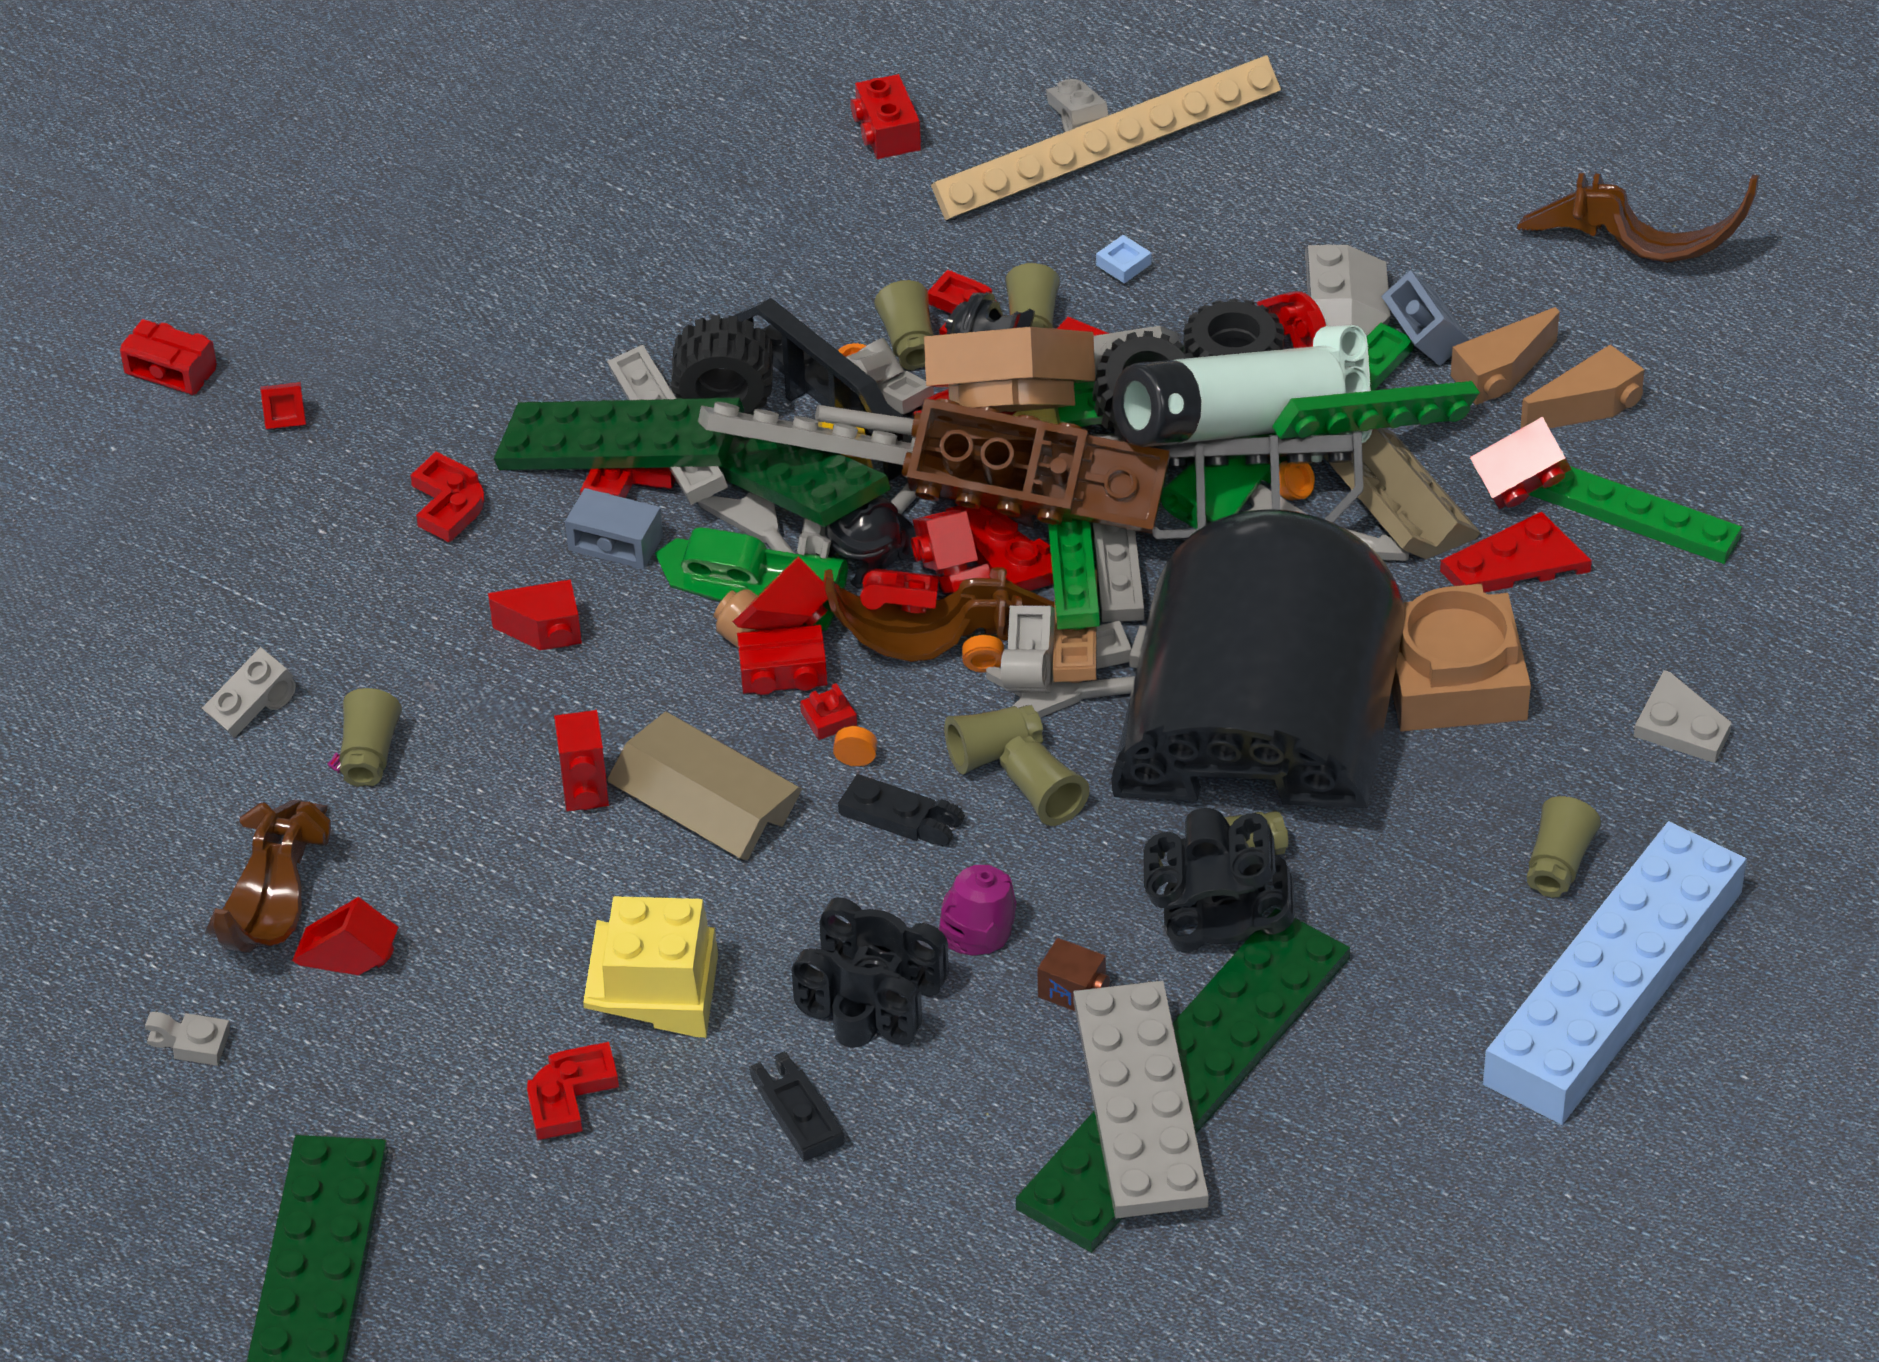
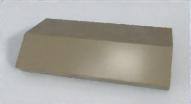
[1324,428,1481,559]
[606,711,803,861]

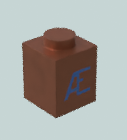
[1037,938,1110,1011]

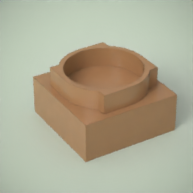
[924,327,1095,412]
[1391,584,1531,732]

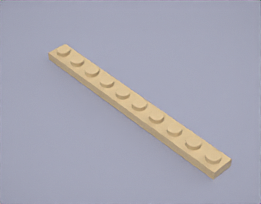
[931,55,1281,221]

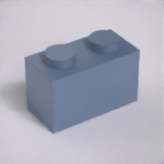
[1381,270,1470,366]
[565,488,663,569]

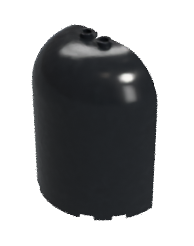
[1111,509,1405,808]

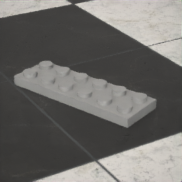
[1074,981,1208,1218]

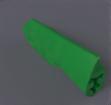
[1160,433,1277,529]
[655,528,848,631]

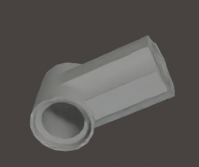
[846,337,905,390]

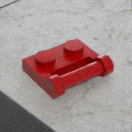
[860,569,939,613]

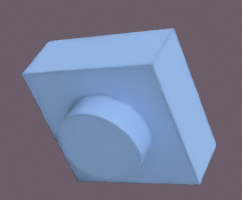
[1096,235,1152,284]

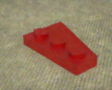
[945,505,1053,591]
[1440,511,1592,593]

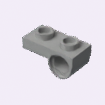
[1046,79,1108,132]
[1000,606,1055,693]
[202,647,296,738]

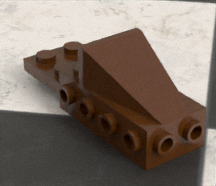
[902,399,1170,534]

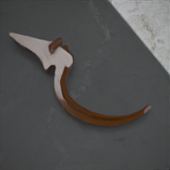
[1517,173,1759,263]
[823,567,1054,662]
[205,800,331,952]

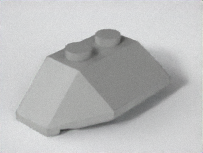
[1305,244,1390,337]

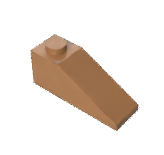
[1451,307,1560,405]
[1520,345,1645,429]

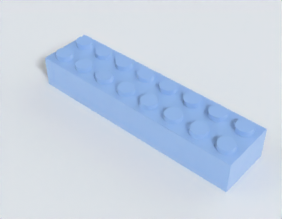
[1483,821,1747,1125]

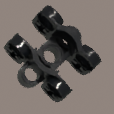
[1143,808,1295,952]
[791,897,949,1048]

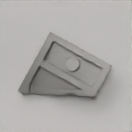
[1634,670,1731,763]

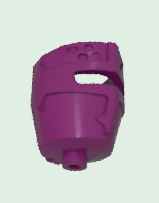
[939,865,1016,956]

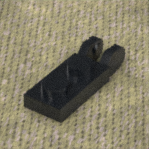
[838,774,965,847]
[749,1051,845,1162]

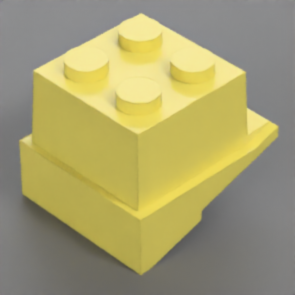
[583,896,718,1038]

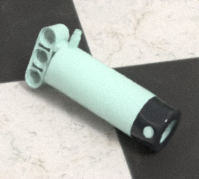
[1113,325,1372,462]

